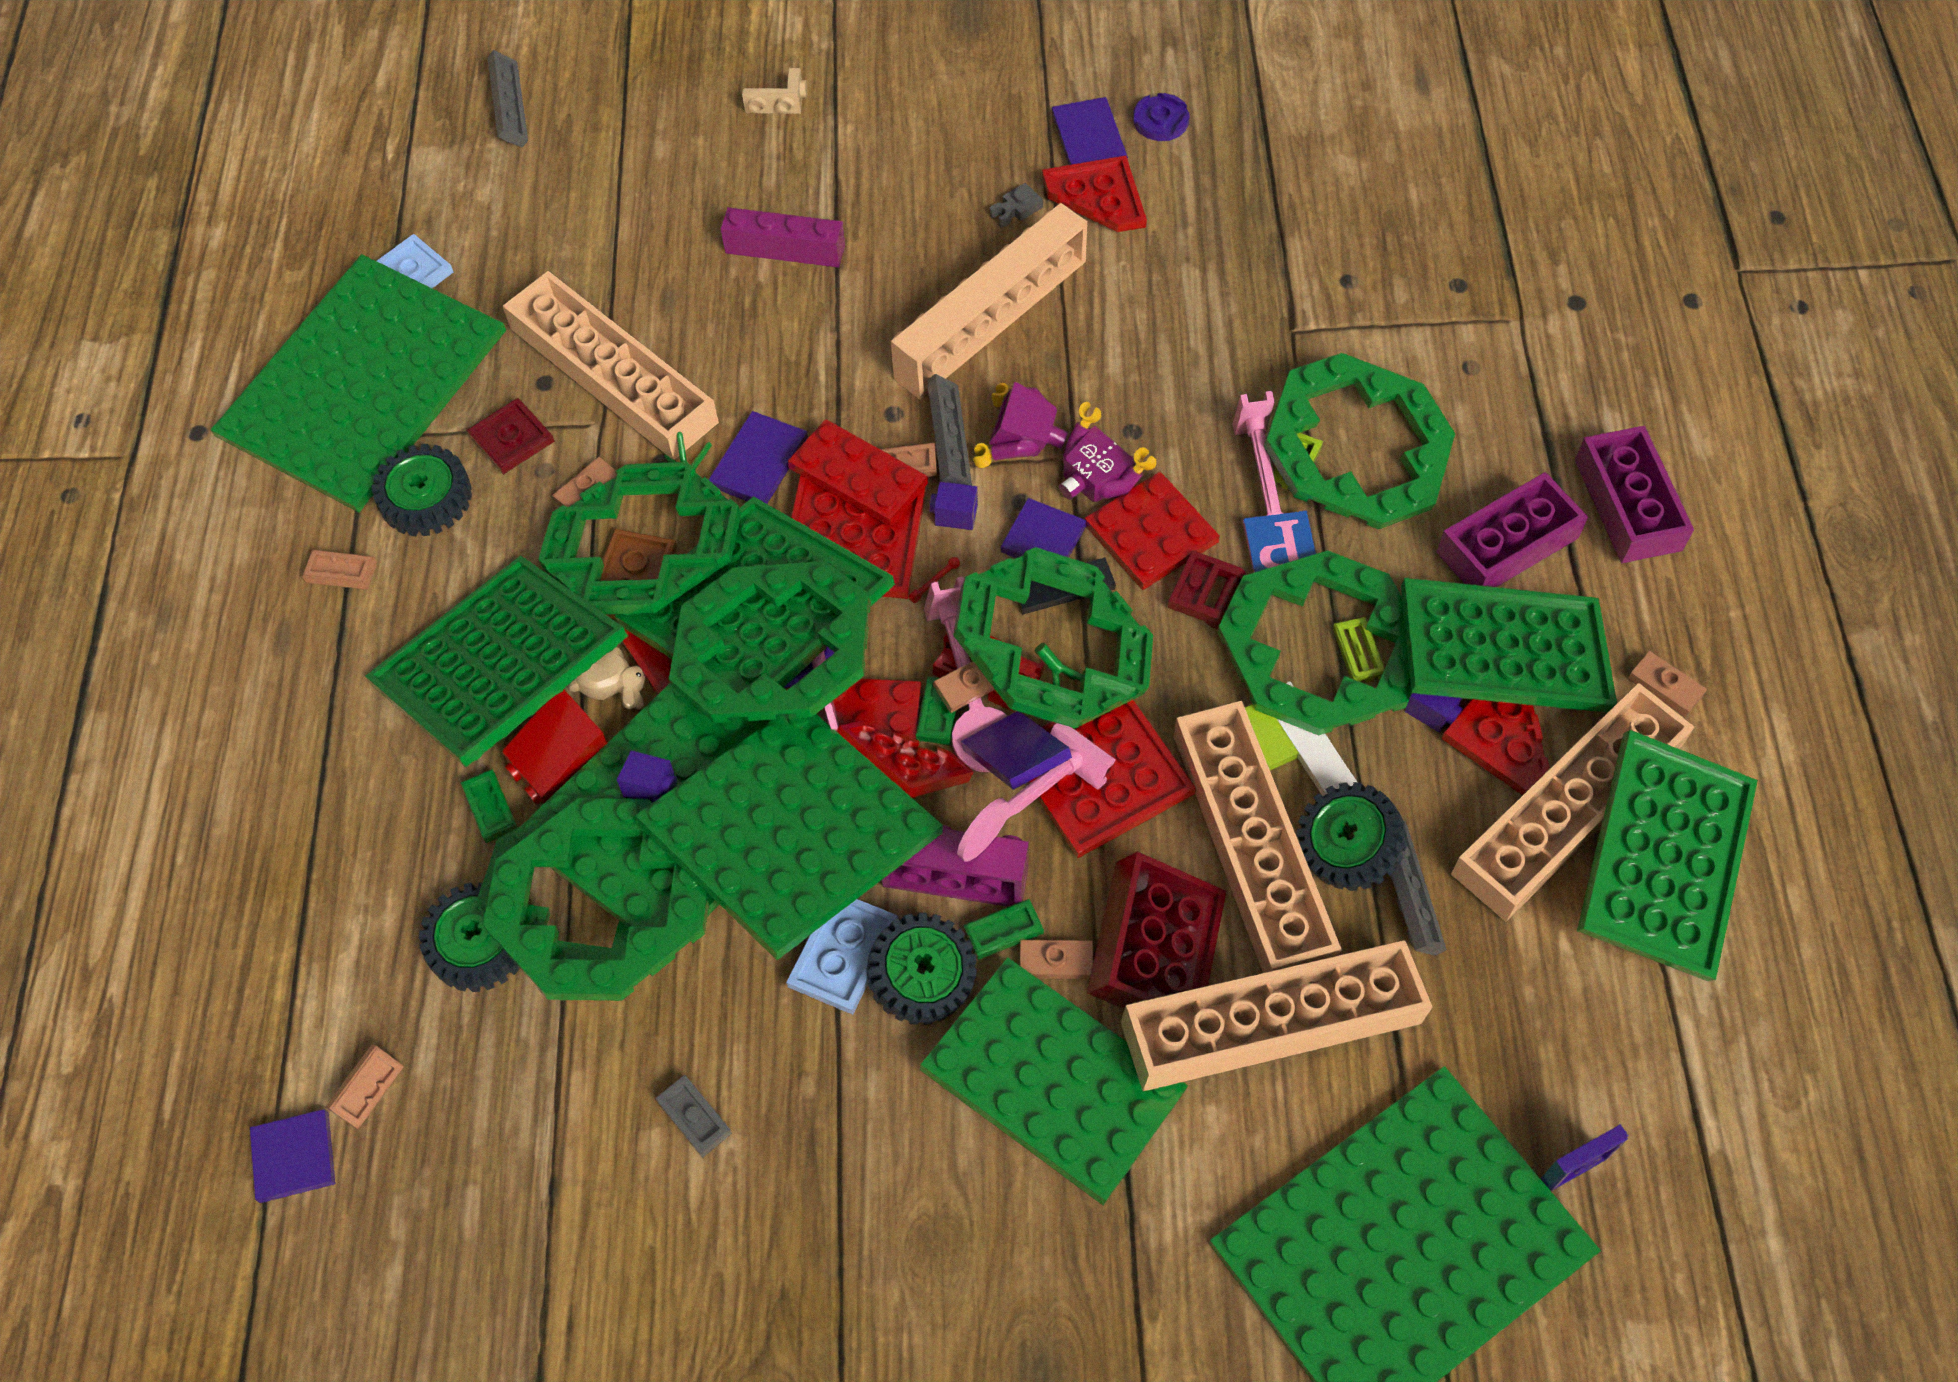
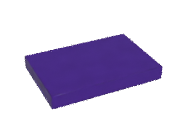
[1052,97,1128,165]
[709,411,808,504]
[961,711,1072,790]

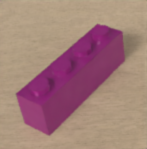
[721,207,845,268]

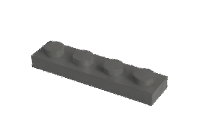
[487,50,528,147]
[927,374,972,485]
[1388,821,1447,956]

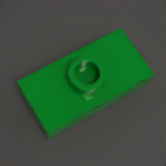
[916,676,956,745]
[461,769,518,843]
[964,898,1044,960]

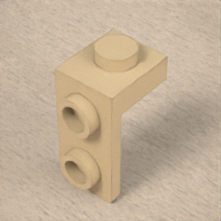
[742,68,807,114]

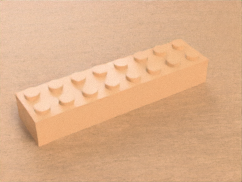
[891,203,1087,400]
[503,271,719,460]
[1451,683,1694,922]
[1174,701,1341,973]
[1120,940,1432,1091]

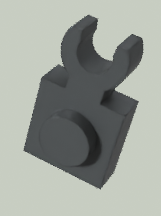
[990,183,1043,228]

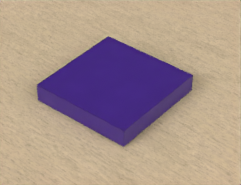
[1001,498,1086,558]
[250,1109,336,1203]
[1540,1124,1629,1191]

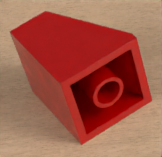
[502,689,607,806]

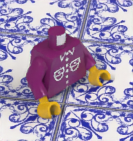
[973,382,1068,468]
[1059,402,1156,502]

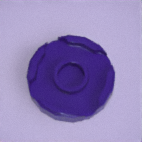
[1133,93,1190,141]

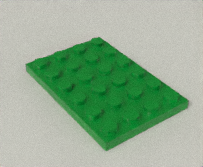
[1401,578,1617,713]
[1577,730,1758,981]
[920,957,1188,1206]

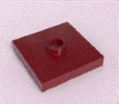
[467,398,555,475]

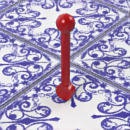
[908,557,960,603]

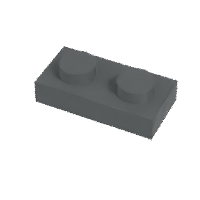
[655,1075,732,1158]

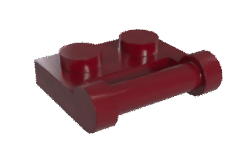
[1168,550,1246,629]

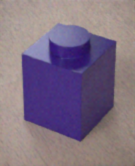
[930,482,978,530]
[1405,693,1463,733]
[617,751,677,803]

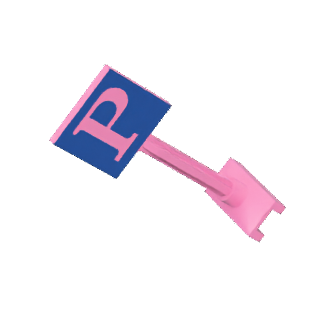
[1233,391,1316,573]

